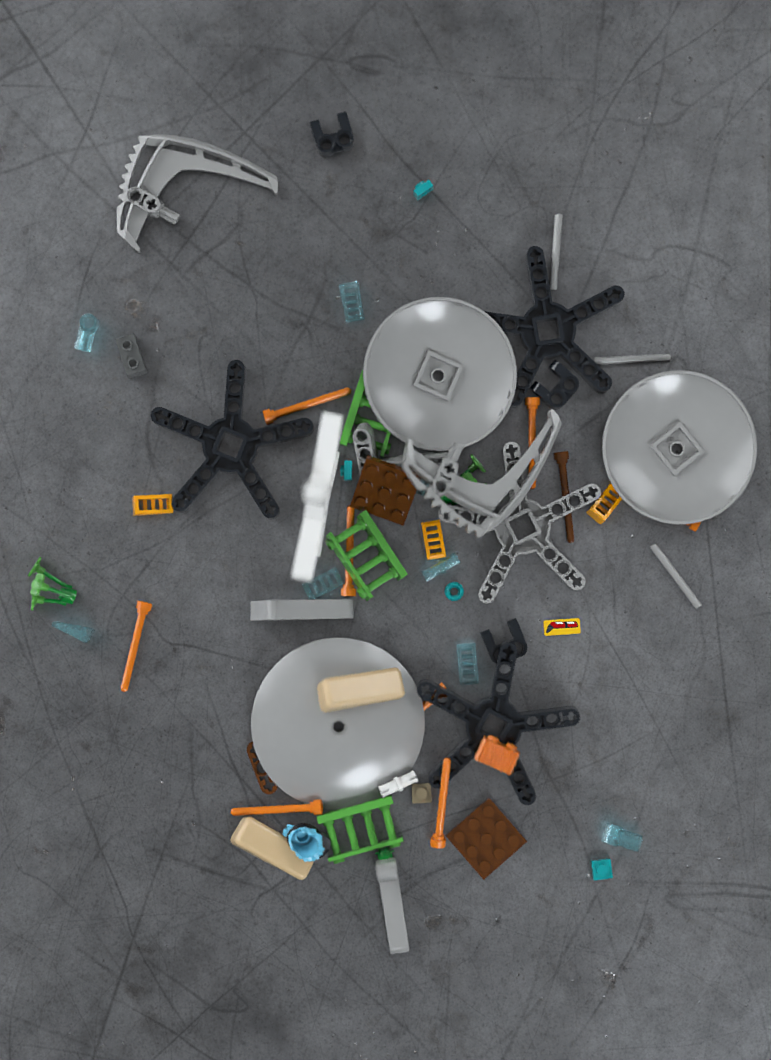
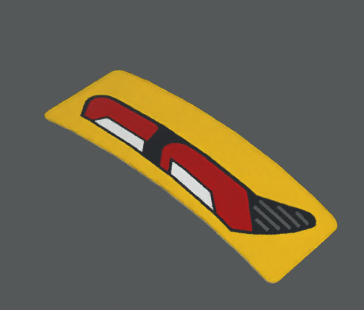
[543,618,581,636]

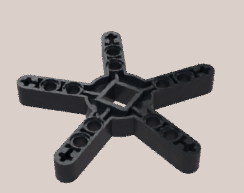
[484,246,625,408]
[150,360,314,519]
[417,640,580,805]

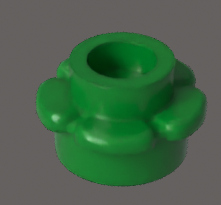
[375,847,394,860]

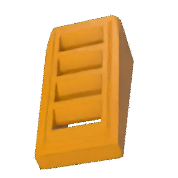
[586,483,622,524]
[132,494,173,516]
[421,519,446,560]

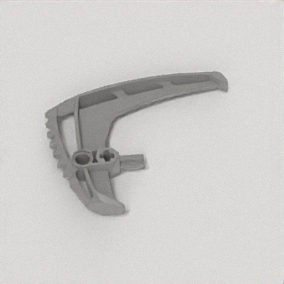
[117,134,278,252]
[402,409,562,538]

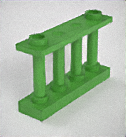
[339,370,391,458]
[325,510,408,601]
[317,795,404,864]

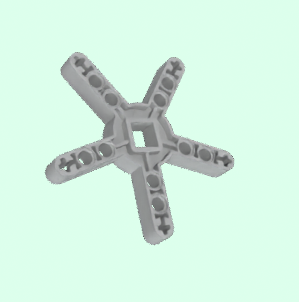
[438,442,601,603]

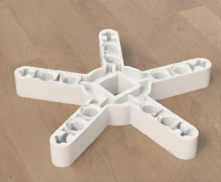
[292,411,343,582]

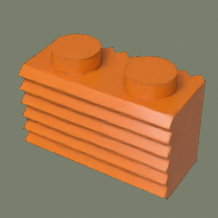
[474,734,520,775]

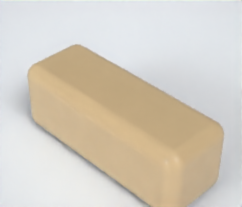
[317,668,405,713]
[230,817,314,880]

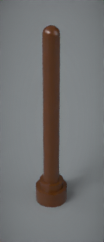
[553,451,575,543]

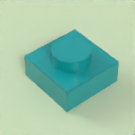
[413,180,433,201]
[340,460,352,481]
[591,858,613,880]

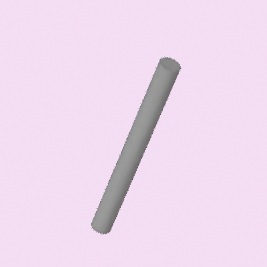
[549,214,563,291]
[594,354,671,365]
[650,543,702,609]

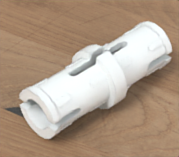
[378,770,418,798]

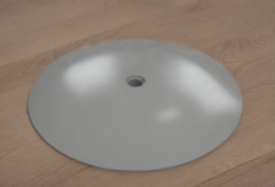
[251,637,425,809]

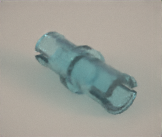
[421,552,460,582]

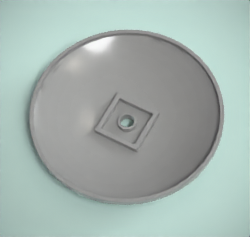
[363,297,517,451]
[602,370,757,525]

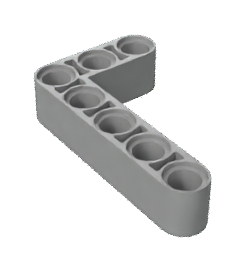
[353,423,449,475]
[250,599,354,621]
[376,857,410,954]

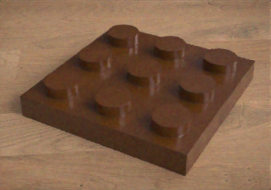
[350,455,421,526]
[445,797,527,880]

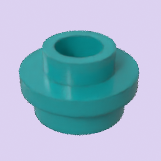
[445,582,464,601]

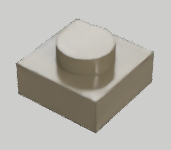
[411,783,432,804]

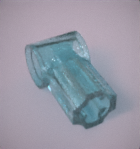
[74,314,100,353]
[601,823,643,852]

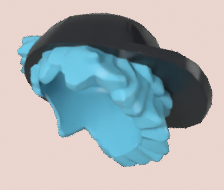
[283,823,331,862]

